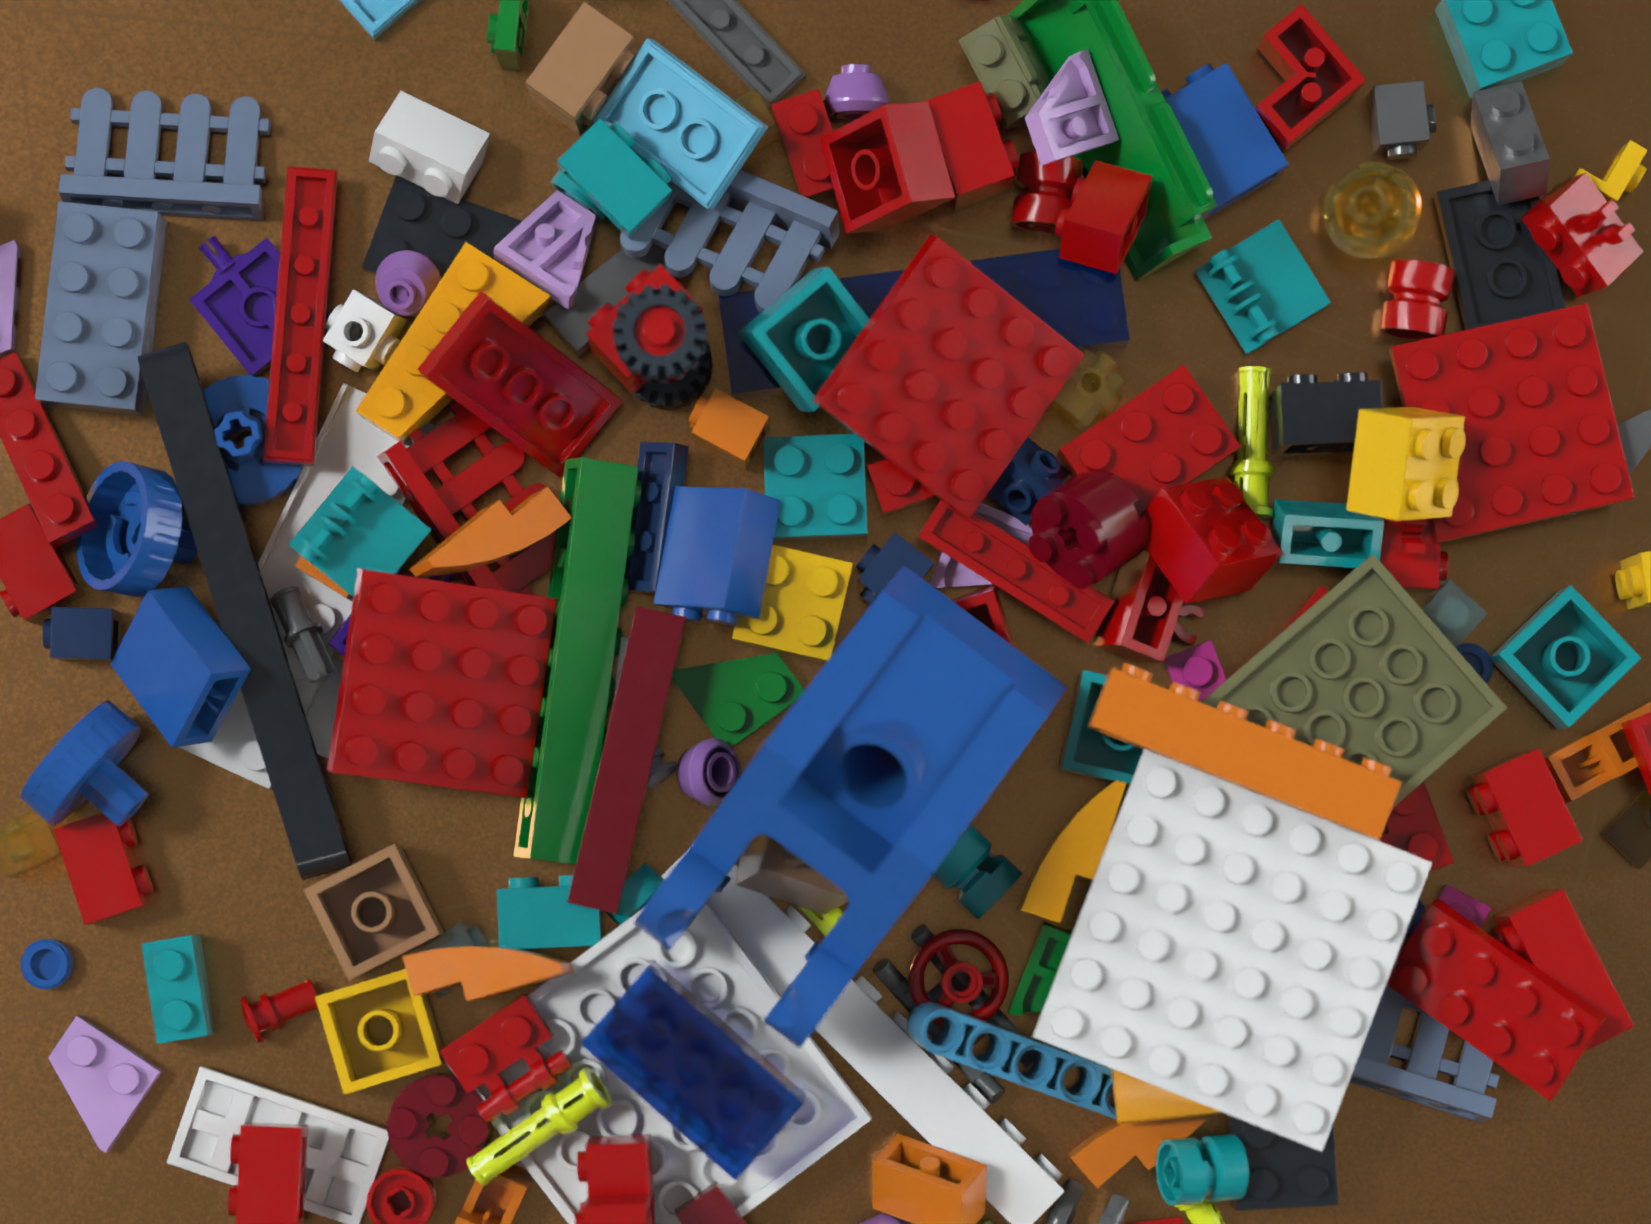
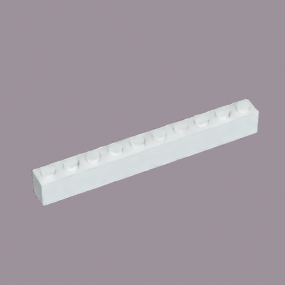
[661,852,1064,1224]

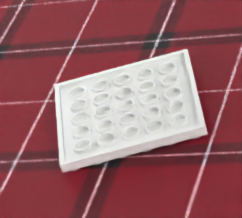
[1032,749,1432,1152]
[444,902,872,1224]

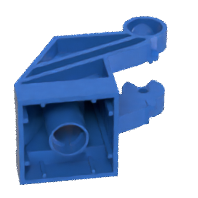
[633,565,1068,1049]

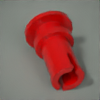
[240,978,318,1043]

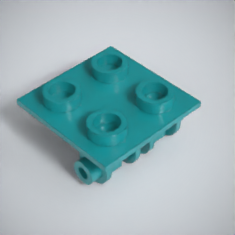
[1194,219,1331,355]
[288,466,431,597]

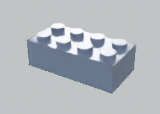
[35,201,167,417]

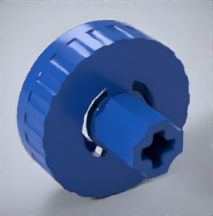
[203,375,304,508]
[76,461,198,597]
[20,700,149,827]

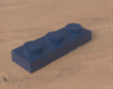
[624,442,689,594]

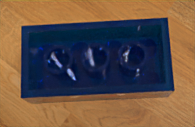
[580,959,806,1181]

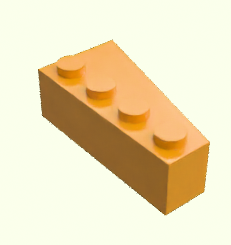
[356,242,554,445]

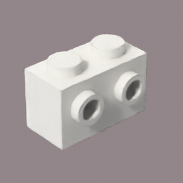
[369,91,490,204]

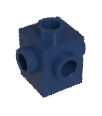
[988,437,1071,526]

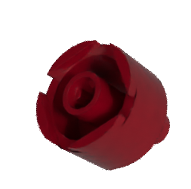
[1028,469,1148,589]
[386,1073,493,1178]

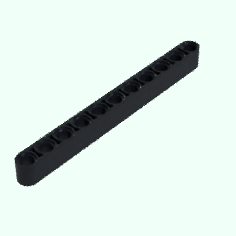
[138,341,351,881]

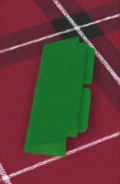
[1006,0,1218,280]

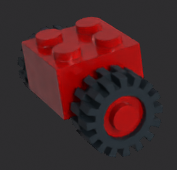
[585,264,713,410]

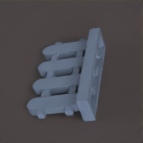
[58,88,271,221]
[620,170,840,313]
[1349,985,1499,1124]

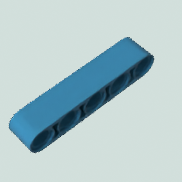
[907,1002,1116,1119]

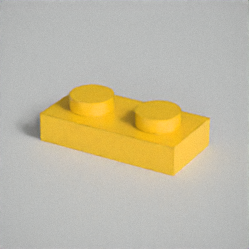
[1615,551,1651,610]

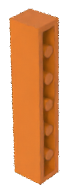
[1087,663,1402,840]

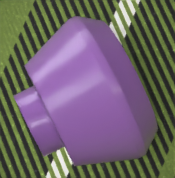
[823,64,891,120]
[375,250,442,316]
[676,738,741,807]

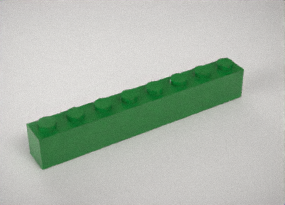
[513,457,641,864]

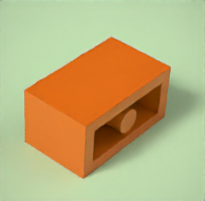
[688,388,770,472]
[872,1133,987,1224]

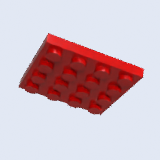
[812,235,1085,519]
[1389,303,1635,544]
[327,568,557,798]

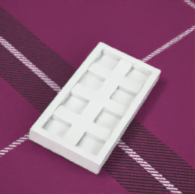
[167,1066,389,1224]

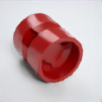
[1011,152,1083,234]
[1379,259,1455,341]
[366,1165,439,1224]

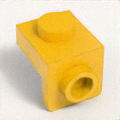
[1569,140,1647,203]

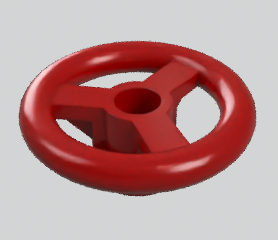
[909,929,1009,1028]

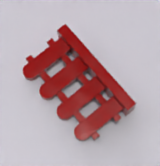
[377,402,556,595]

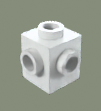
[323,289,407,372]

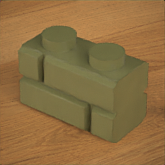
[958,16,1050,128]

